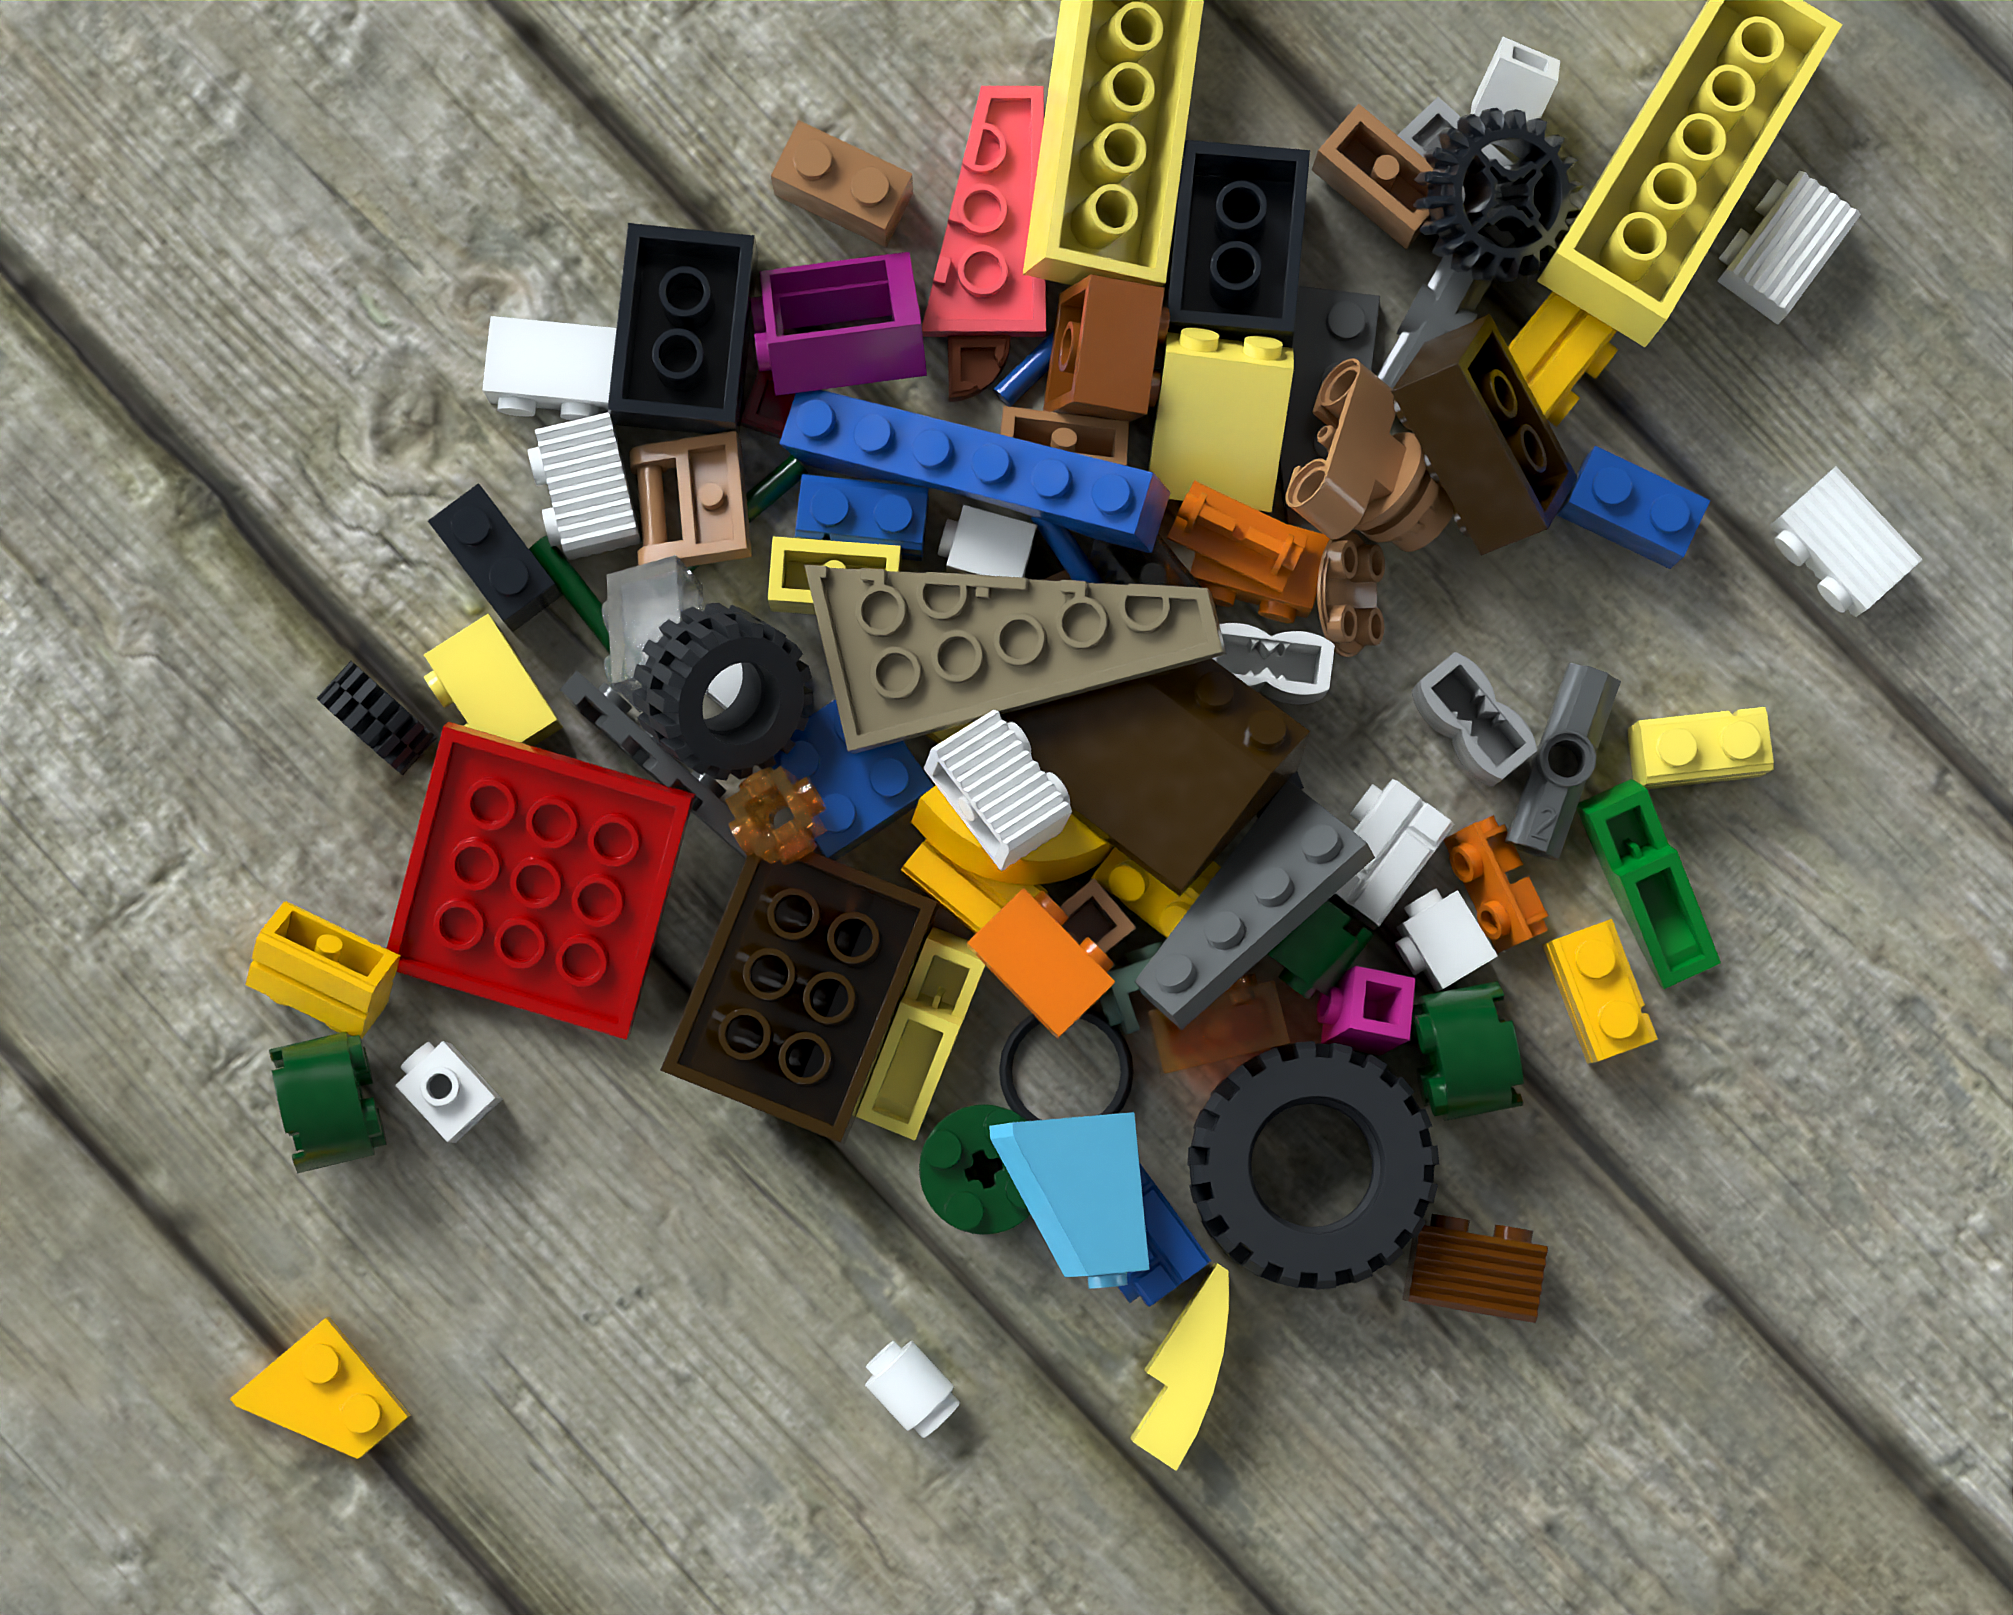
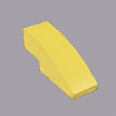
[856,926,986,1140]
[1130,1263,1229,1471]

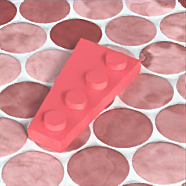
[922,86,1046,337]

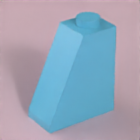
[989,1112,1149,1289]

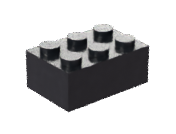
[1166,140,1310,348]
[607,223,759,435]

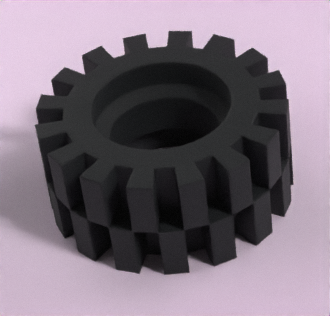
[316,661,437,775]

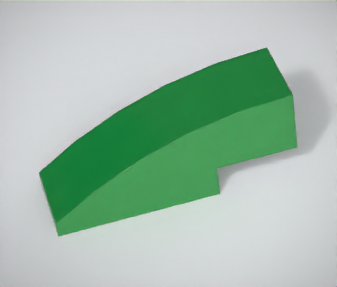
[1576,779,1721,989]

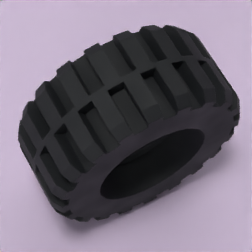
[1187,1041,1439,1290]

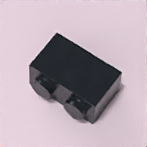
[428,483,563,633]

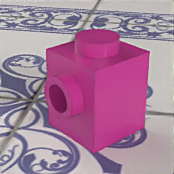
[1317,966,1415,1056]

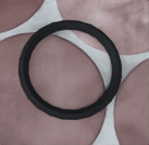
[999,1008,1134,1121]

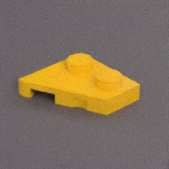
[230,1317,411,1459]

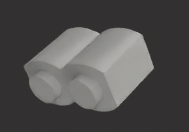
[1411,652,1537,787]

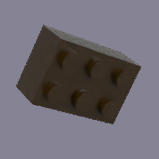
[1391,314,1577,556]

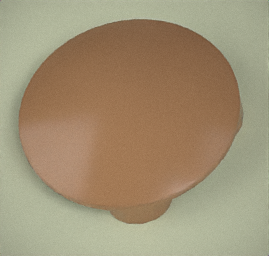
[1317,531,1385,657]

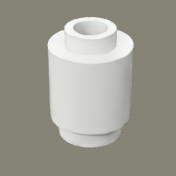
[865,1341,960,1438]

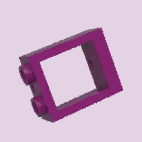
[750,252,927,396]

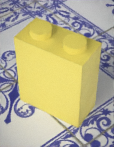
[1148,327,1294,512]

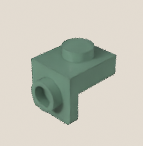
[1100,942,1163,1035]

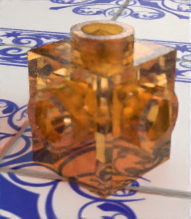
[725,766,827,865]

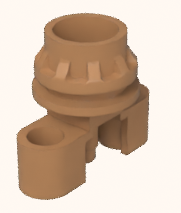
[1286,358,1454,552]

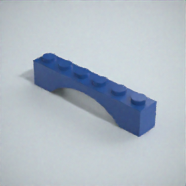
[779,390,1170,553]

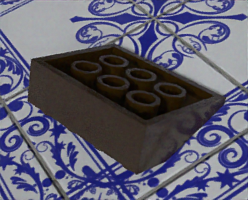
[1000,581,1310,896]
[660,831,939,1144]

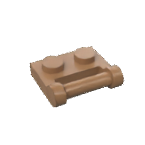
[629,431,752,576]

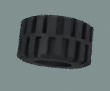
[632,603,813,781]

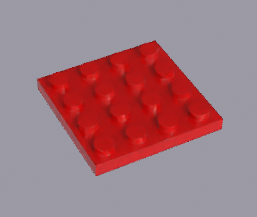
[386,722,695,1040]

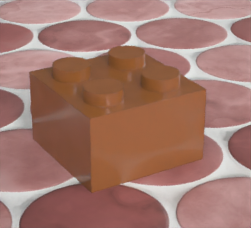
[1043,274,1170,422]

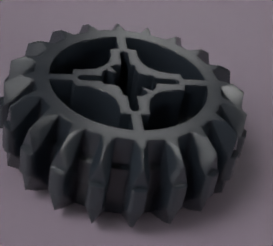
[1413,108,1585,282]

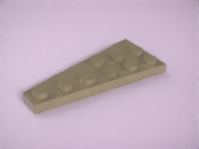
[804,565,1227,754]

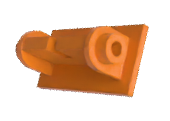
[1167,480,1310,593]
[1443,815,1549,954]

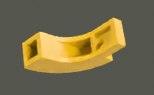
[911,785,1113,885]

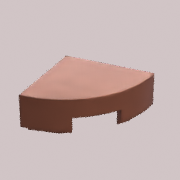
[948,335,1011,402]

